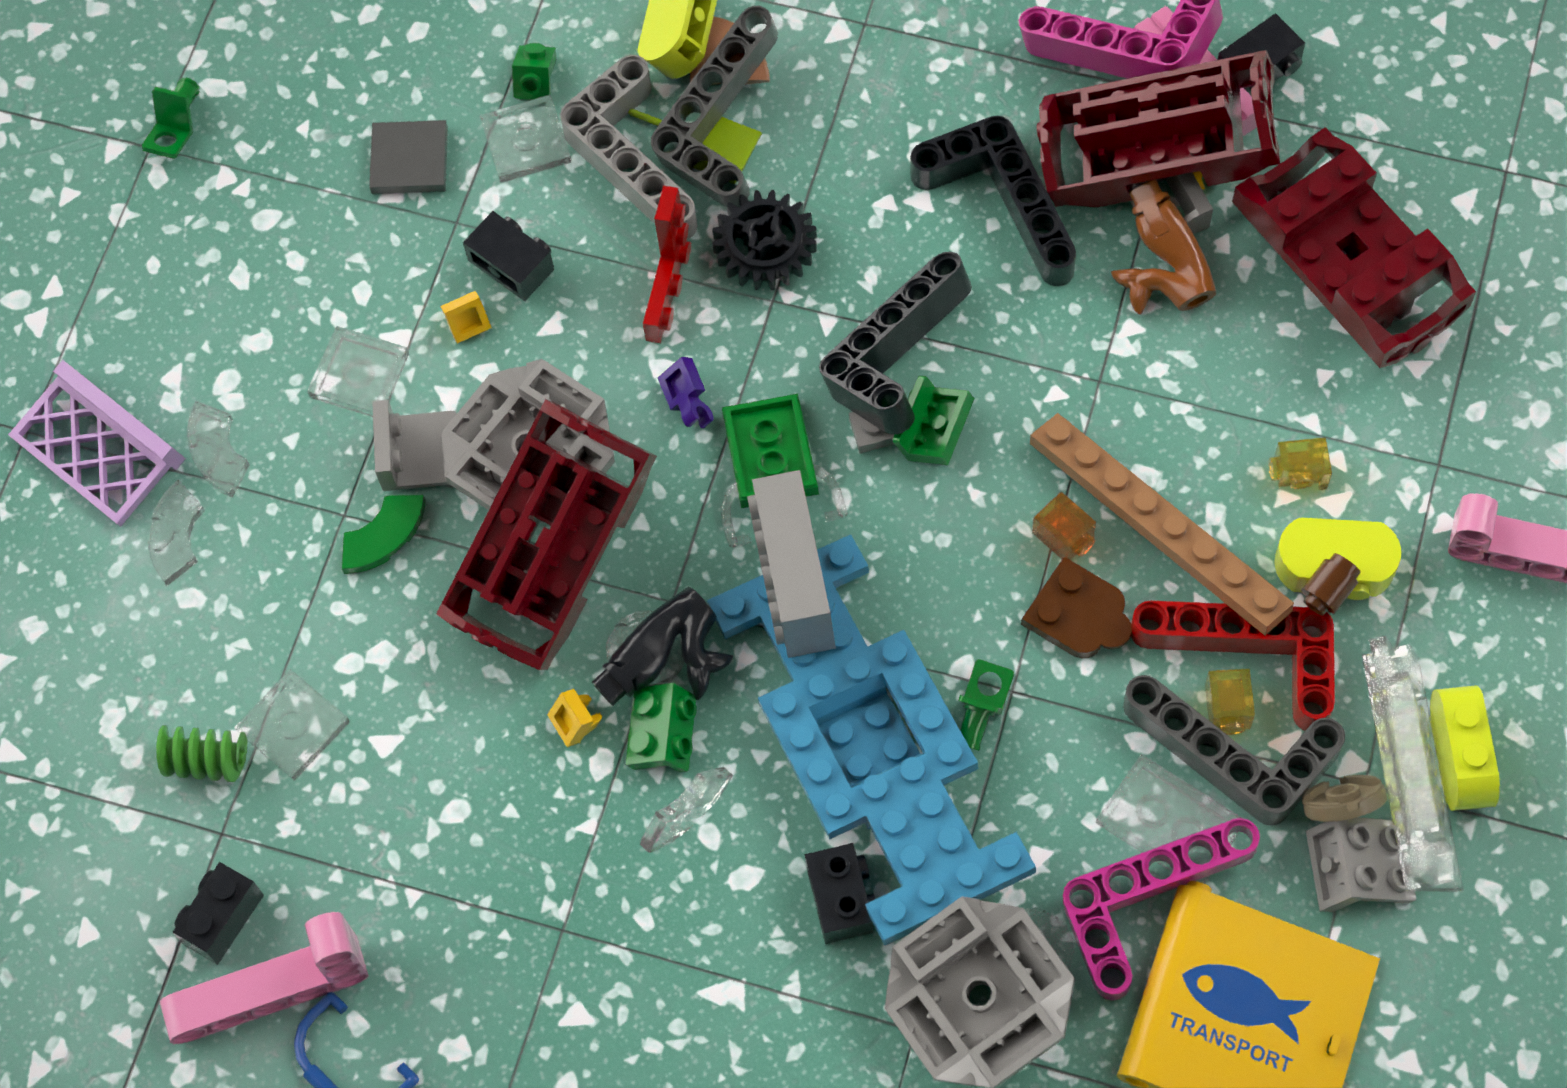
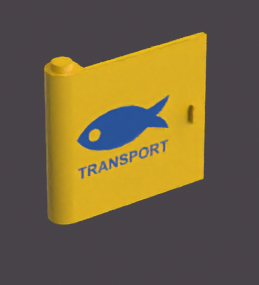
[1117,881,1380,1088]

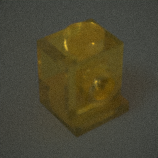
[1269,437,1332,490]

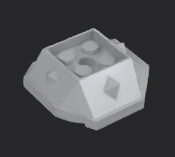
[441,359,615,523]
[885,896,1075,1088]

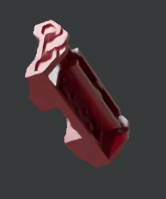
[1037,50,1280,208]
[1232,127,1476,368]
[436,399,657,670]

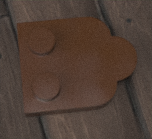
[1021,557,1132,658]

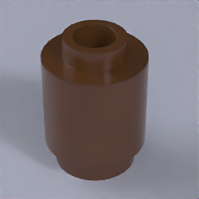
[1301,553,1361,616]

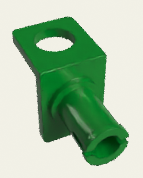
[142,77,200,159]
[958,659,1014,751]

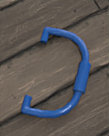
[294,992,419,1088]

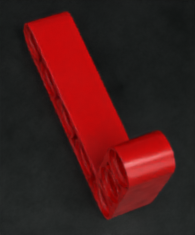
[1131,600,1335,731]

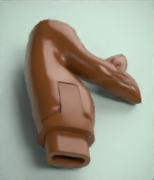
[1111,180,1216,315]

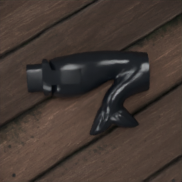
[592,587,733,706]

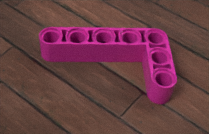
[1018,0,1223,79]
[1063,818,1260,1000]

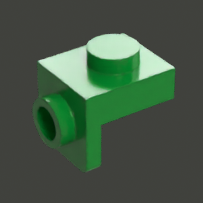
[512,43,556,101]

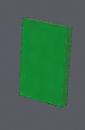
[722,394,819,509]

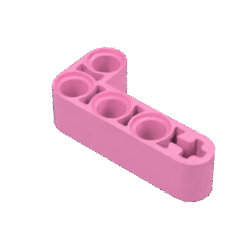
[1448,494,1567,583]

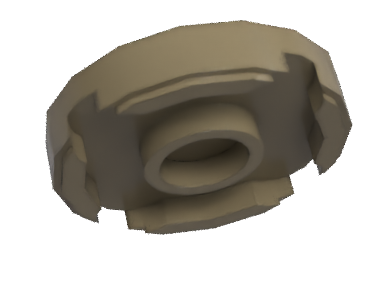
[1302,775,1387,822]

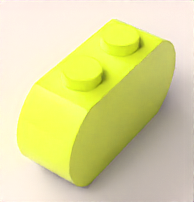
[637,0,717,79]
[1274,518,1401,600]
[1430,685,1500,811]

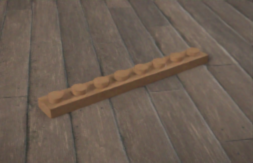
[1030,413,1294,635]

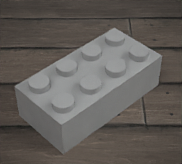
[747,470,836,658]

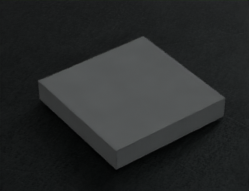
[369,120,448,194]

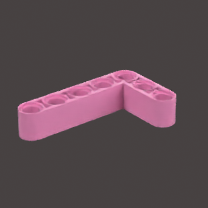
[160,912,368,1044]

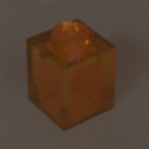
[1032,492,1096,560]

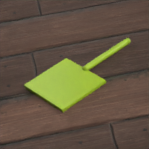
[628,108,762,184]

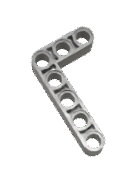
[560,55,698,239]

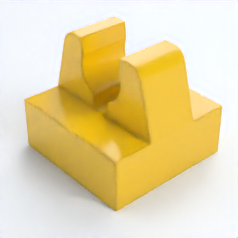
[440,291,492,344]
[547,689,602,747]

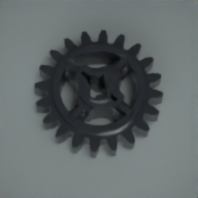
[712,190,817,290]

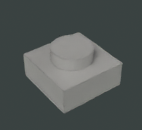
[849,412,894,454]

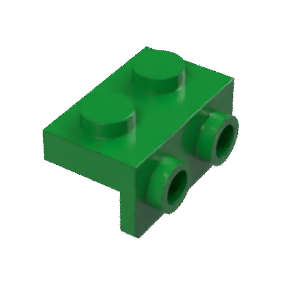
[893,376,975,465]
[625,683,697,772]

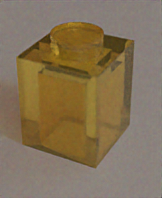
[1205,669,1255,735]

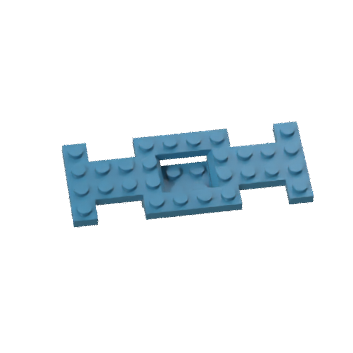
[707,534,1036,946]

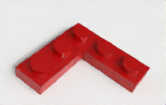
[643,185,691,344]

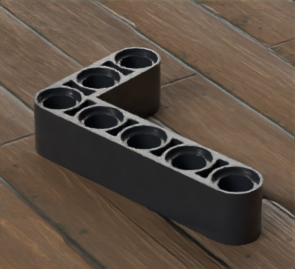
[910,115,1076,286]
[819,252,972,434]

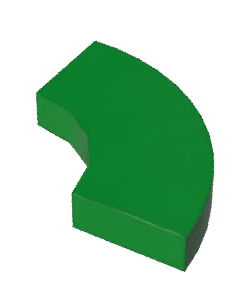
[342,495,426,574]

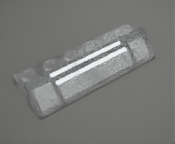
[1362,636,1463,892]

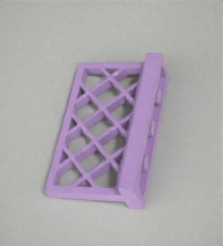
[8,360,186,527]

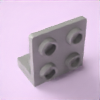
[372,400,456,491]
[1306,817,1416,912]

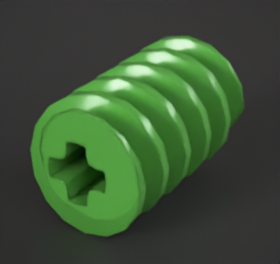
[156,725,248,782]

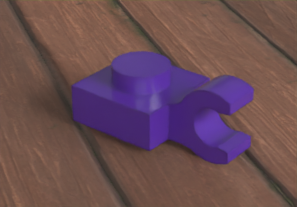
[657,357,714,428]

